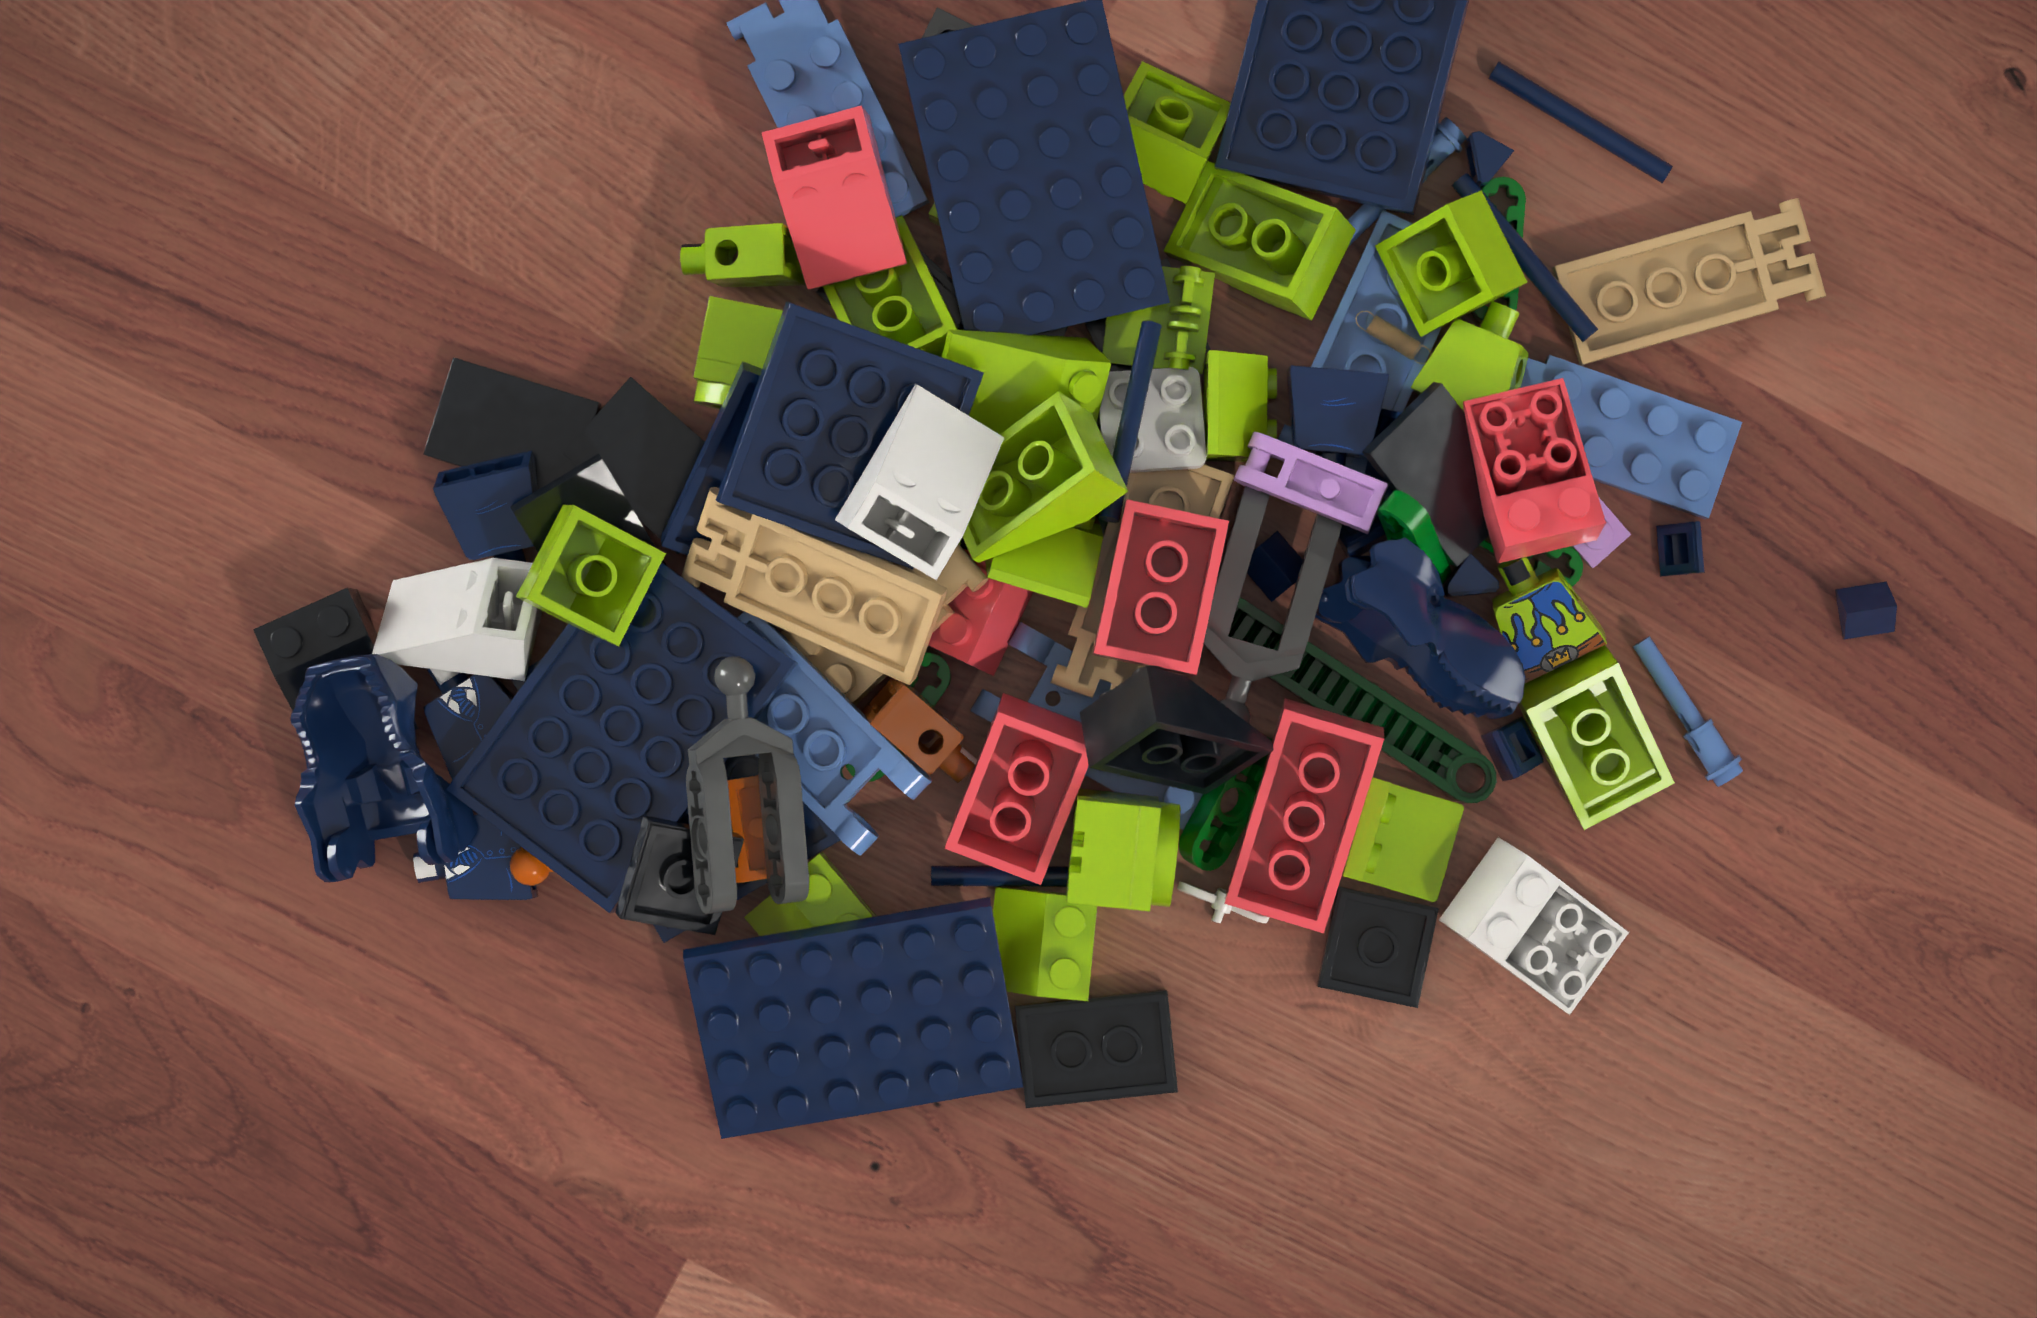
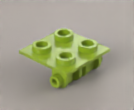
[1102,266,1215,375]

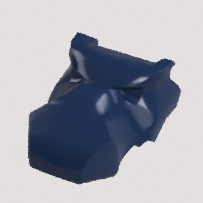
[1315,537,1525,720]
[290,654,478,883]

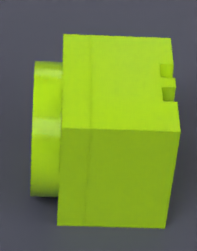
[693,296,783,410]
[1066,788,1181,912]

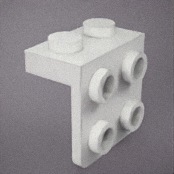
[1096,367,1207,473]

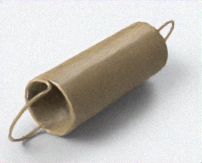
[1355,311,1432,364]

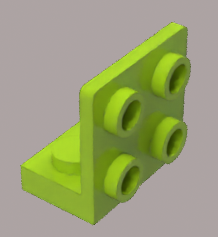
[1342,777,1464,902]

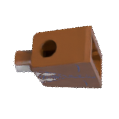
[862,677,977,783]

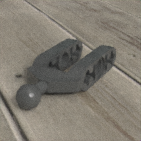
[1203,486,1342,724]
[686,656,809,914]

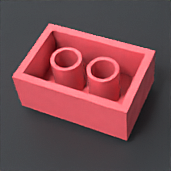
[1092,499,1229,676]
[944,693,1089,885]

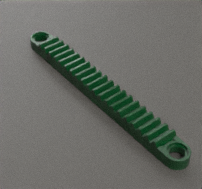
[1095,512,1497,803]

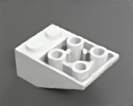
[835,384,1004,580]
[372,558,542,681]
[1439,837,1629,1015]

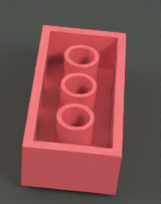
[1224,698,1384,933]

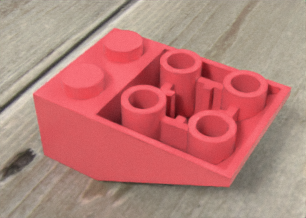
[762,105,907,290]
[1463,378,1606,564]
[928,548,1033,676]

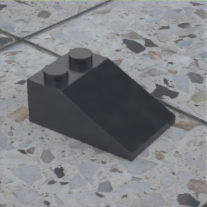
[253,587,419,730]
[1079,666,1274,795]

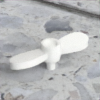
[1177,881,1270,923]

